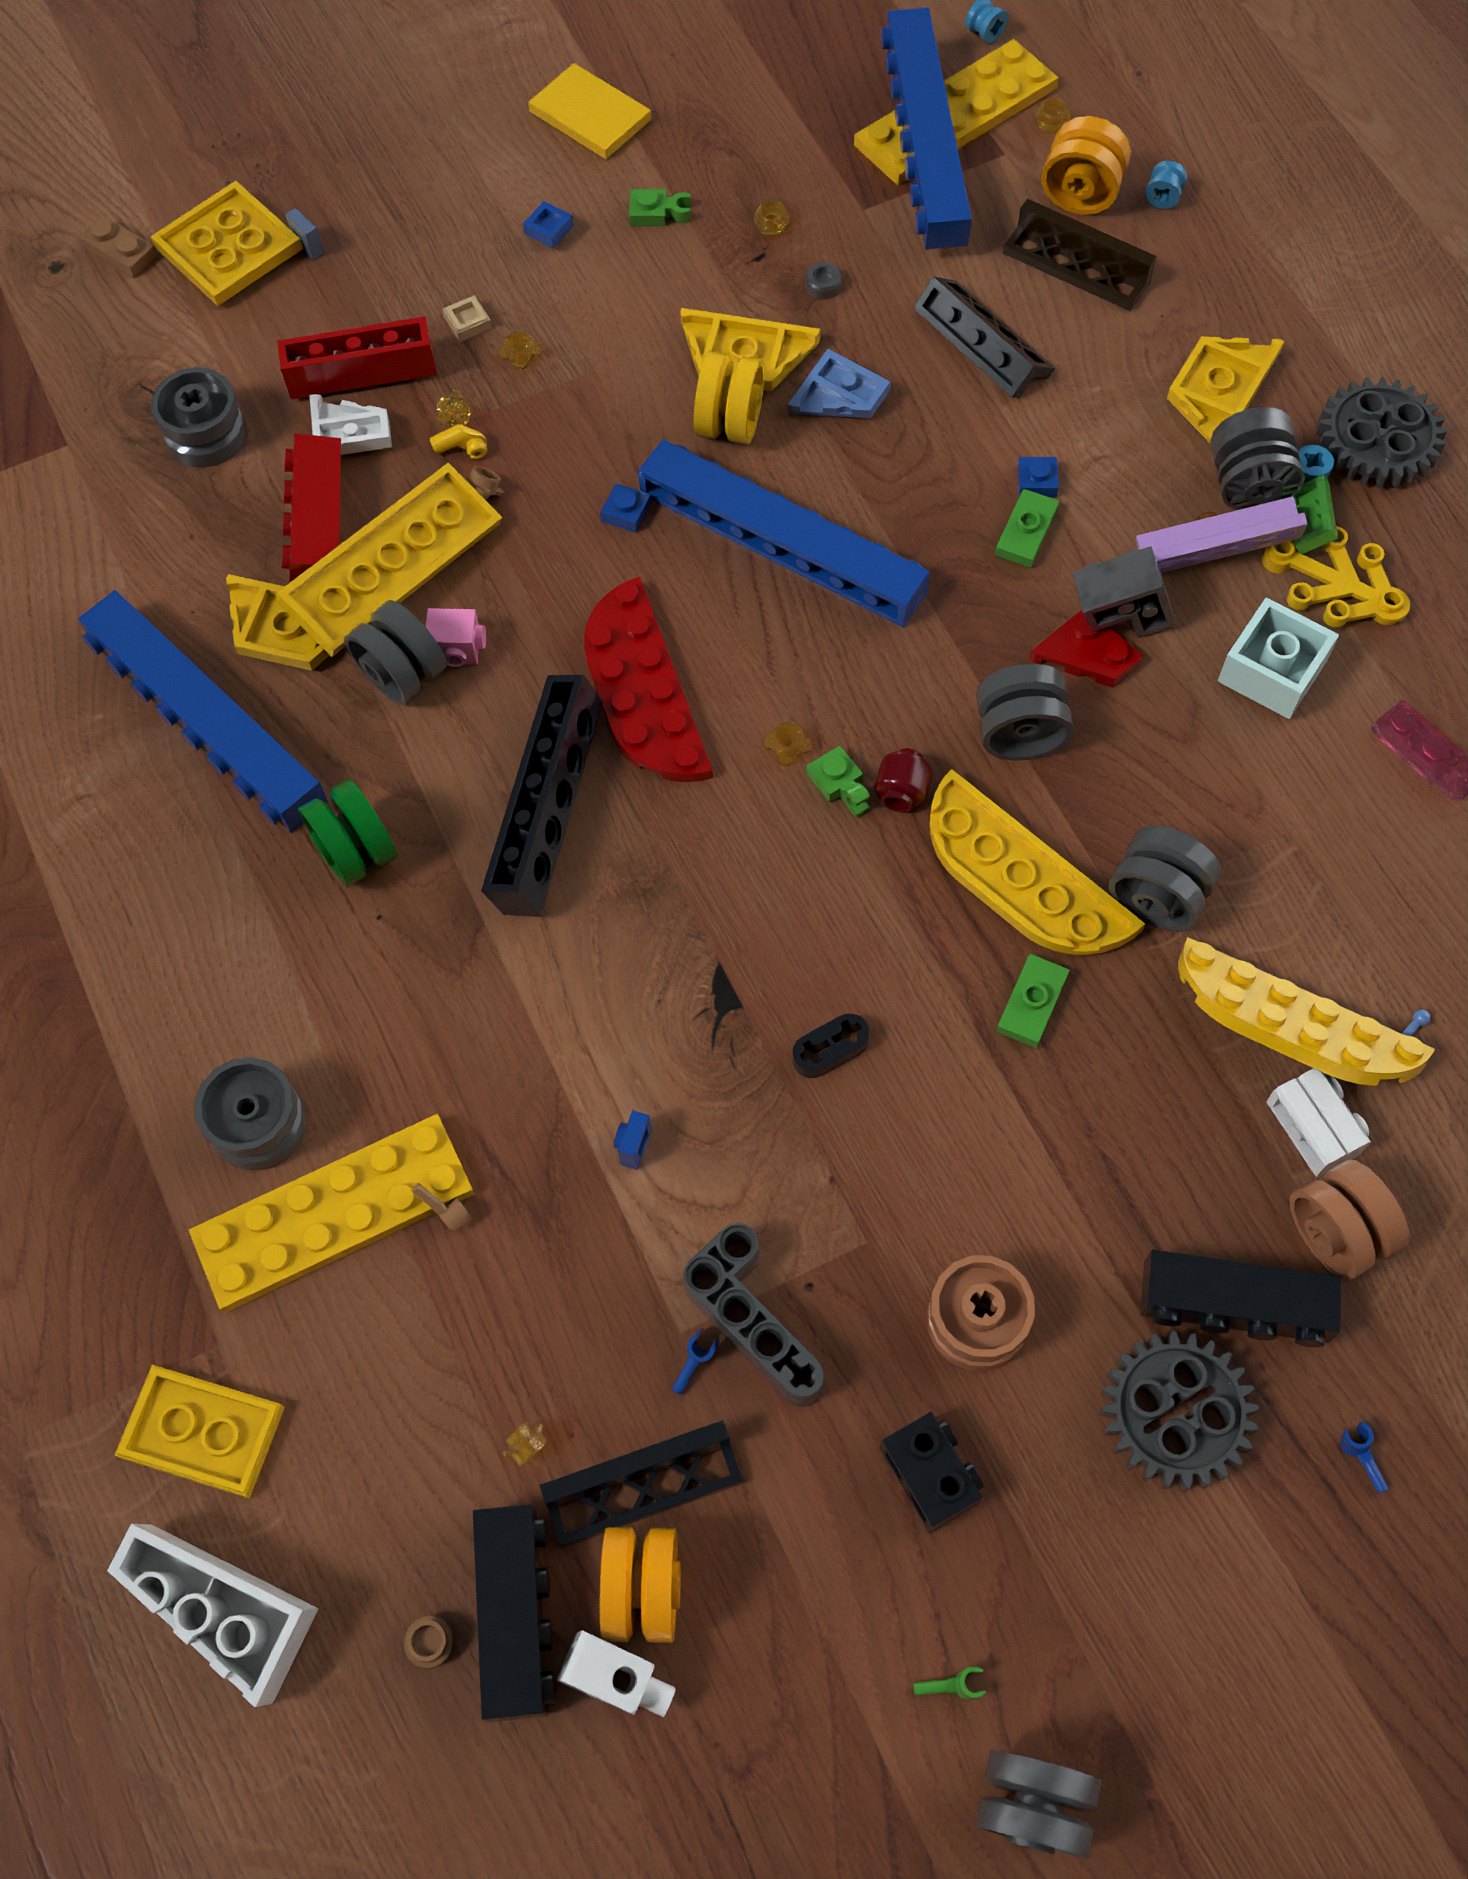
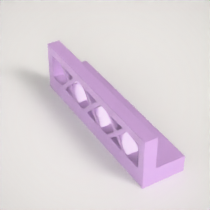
[1135,496,1307,573]

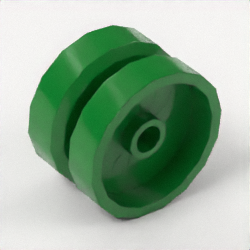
[298,778,398,888]

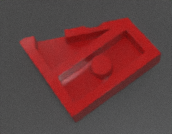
[1030,609,1143,688]

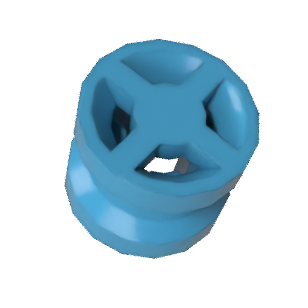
[965,0,1008,44]
[1145,161,1187,209]
[1298,445,1334,483]

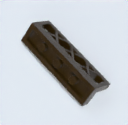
[1003,199,1157,311]

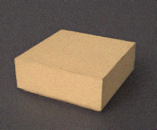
[442,295,492,342]

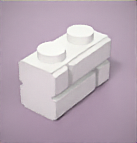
[1266,1068,1371,1177]

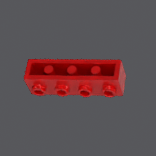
[277,316,437,399]
[282,433,341,583]

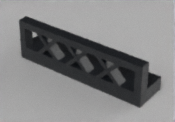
[914,276,1055,398]
[539,1420,743,1548]

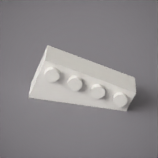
[107,1524,318,1708]

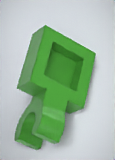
[806,746,870,817]

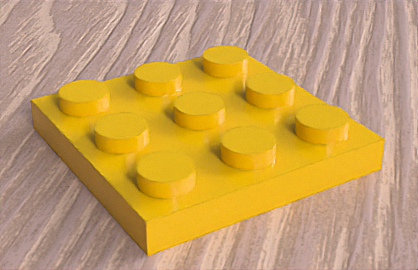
[150,181,303,306]

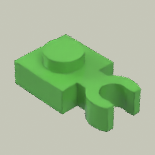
[629,189,691,226]

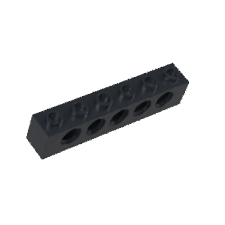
[481,675,603,917]

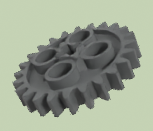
[1316,377,1447,488]
[1100,1331,1259,1491]

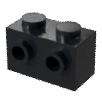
[880,1411,984,1534]

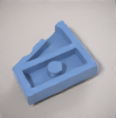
[788,349,891,418]

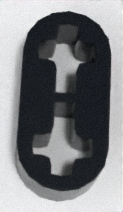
[793,1013,869,1078]

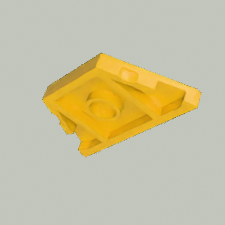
[680,308,820,391]
[1167,336,1284,443]
[226,574,330,671]

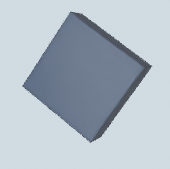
[285,208,324,261]

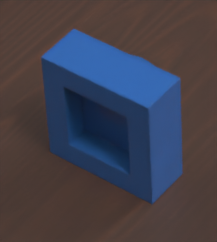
[523,201,574,248]
[1017,457,1059,498]
[600,483,652,533]
[614,1110,652,1170]

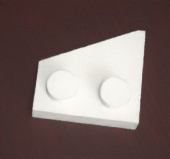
[309,394,392,455]

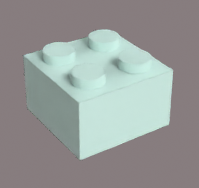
[1218,597,1339,719]

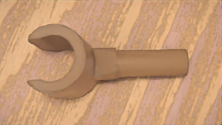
[411,1183,472,1231]

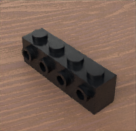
[1140,1249,1342,1347]
[473,1504,556,1722]

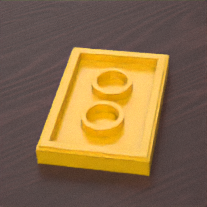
[528,63,652,159]
[115,1365,285,1499]

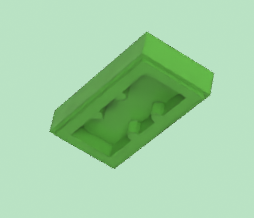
[1294,475,1338,554]
[995,489,1060,568]
[996,953,1070,1048]

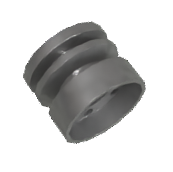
[1210,407,1305,510]

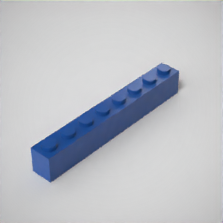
[881,7,972,250]
[638,439,930,628]
[77,590,328,833]

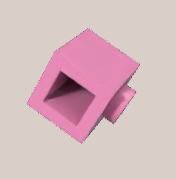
[426,608,486,667]

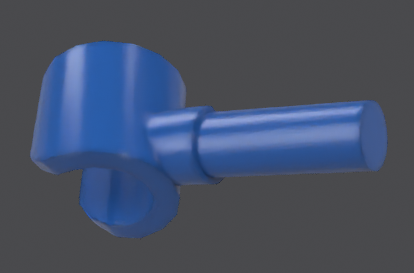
[671,1328,720,1395]
[1340,1422,1389,1494]

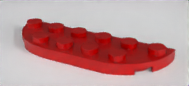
[584,576,713,782]

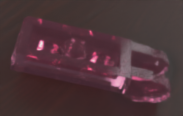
[1371,699,1468,801]

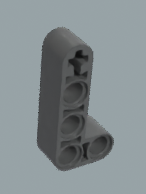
[683,1223,824,1406]

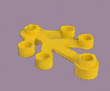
[1262,526,1410,628]

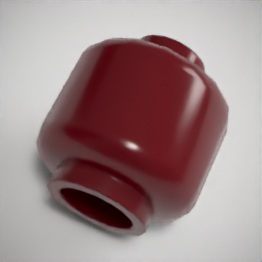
[874,748,933,813]

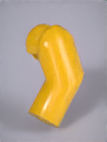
[430,424,487,459]

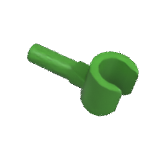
[913,1666,986,1700]

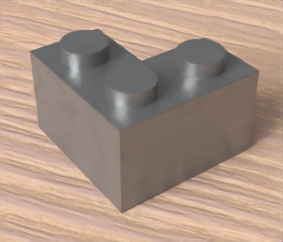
[1072,546,1177,638]

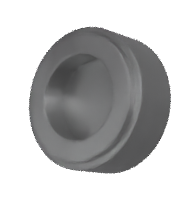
[805,262,842,299]

